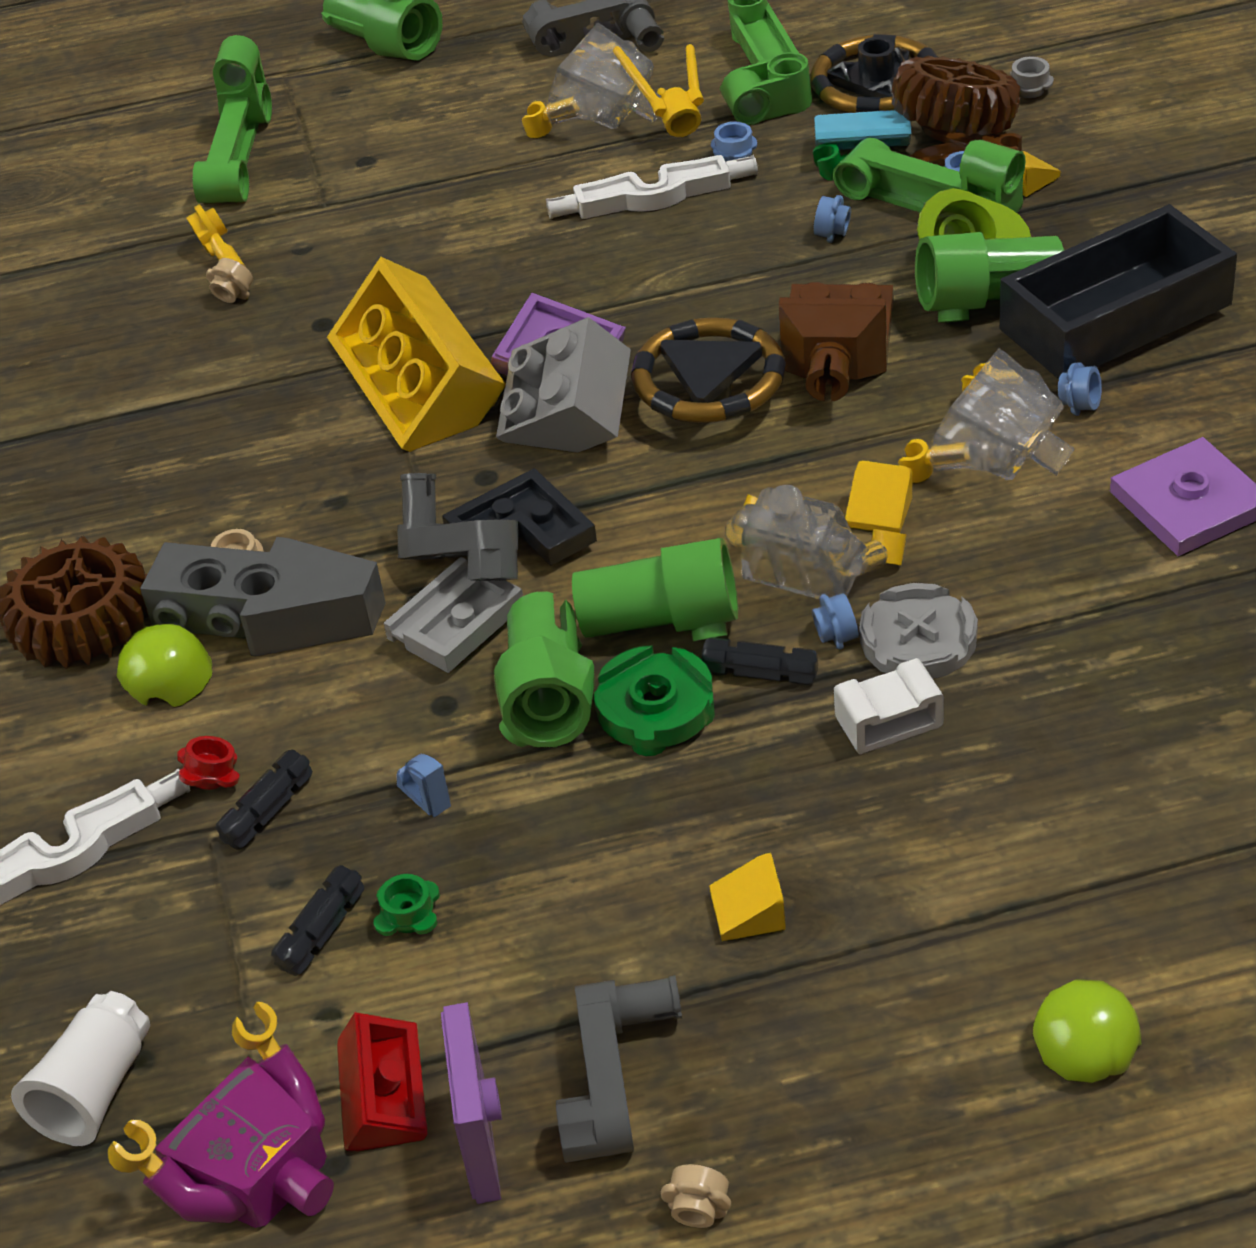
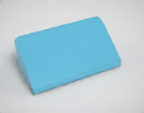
[814,110,912,150]

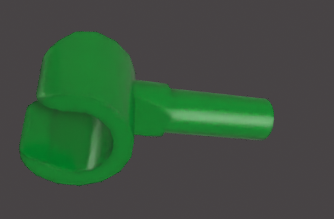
[812,143,848,181]

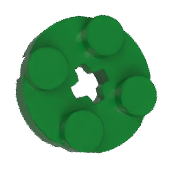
[594,646,715,757]

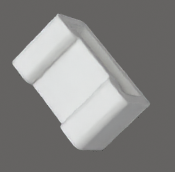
[834,658,944,754]

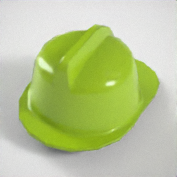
[917,188,1031,239]

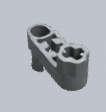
[522,0,664,57]
[397,473,518,581]
[556,975,682,1163]

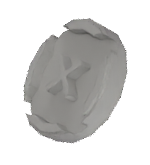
[859,583,978,679]

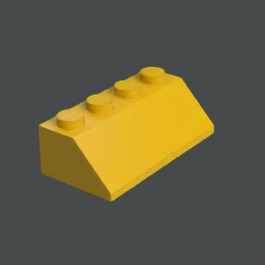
[327,257,506,452]

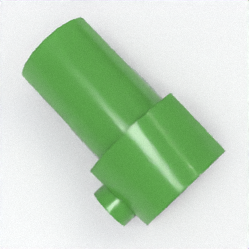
[321,0,443,60]
[915,232,1064,323]
[572,538,738,641]
[494,592,594,747]

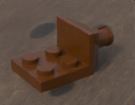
[779,282,894,401]

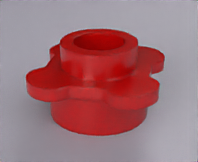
[177,736,240,790]

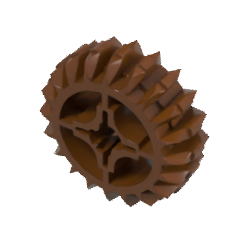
[891,55,1020,136]
[0,535,149,669]

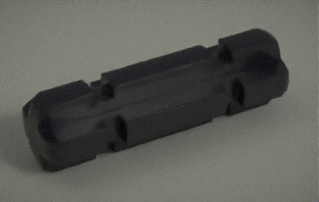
[701,637,818,685]
[215,749,313,850]
[271,865,364,976]

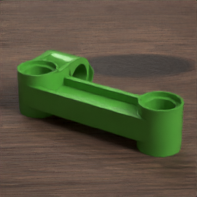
[720,0,812,125]
[192,35,272,203]
[833,138,1026,213]

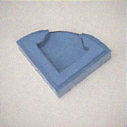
[397,754,451,817]

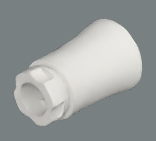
[11,991,150,1146]

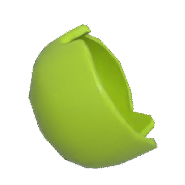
[117,624,212,707]
[1033,979,1142,1083]

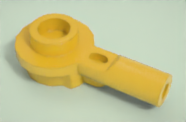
[186,204,246,267]

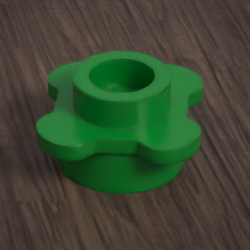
[374,874,440,936]

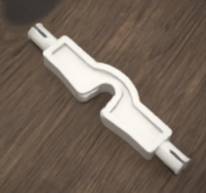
[546,155,758,219]
[0,769,190,905]

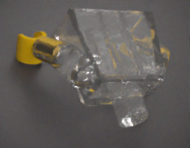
[522,23,661,138]
[898,348,1075,483]
[724,485,907,599]

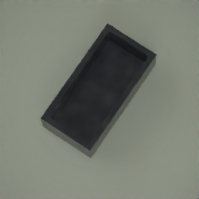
[999,204,1237,379]

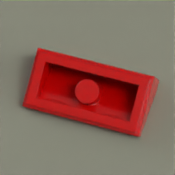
[337,1012,428,1151]

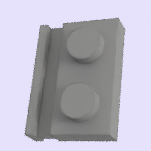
[384,557,523,673]

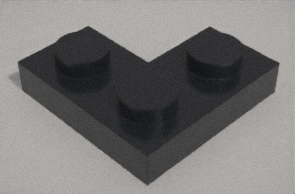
[442,468,597,566]

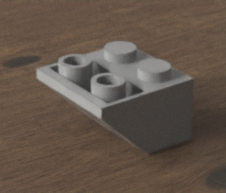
[496,317,631,453]

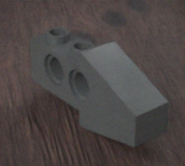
[140,537,386,656]

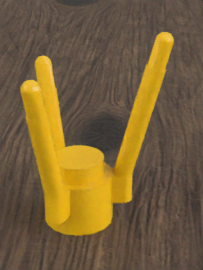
[613,44,704,137]

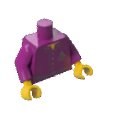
[108,1002,334,1228]

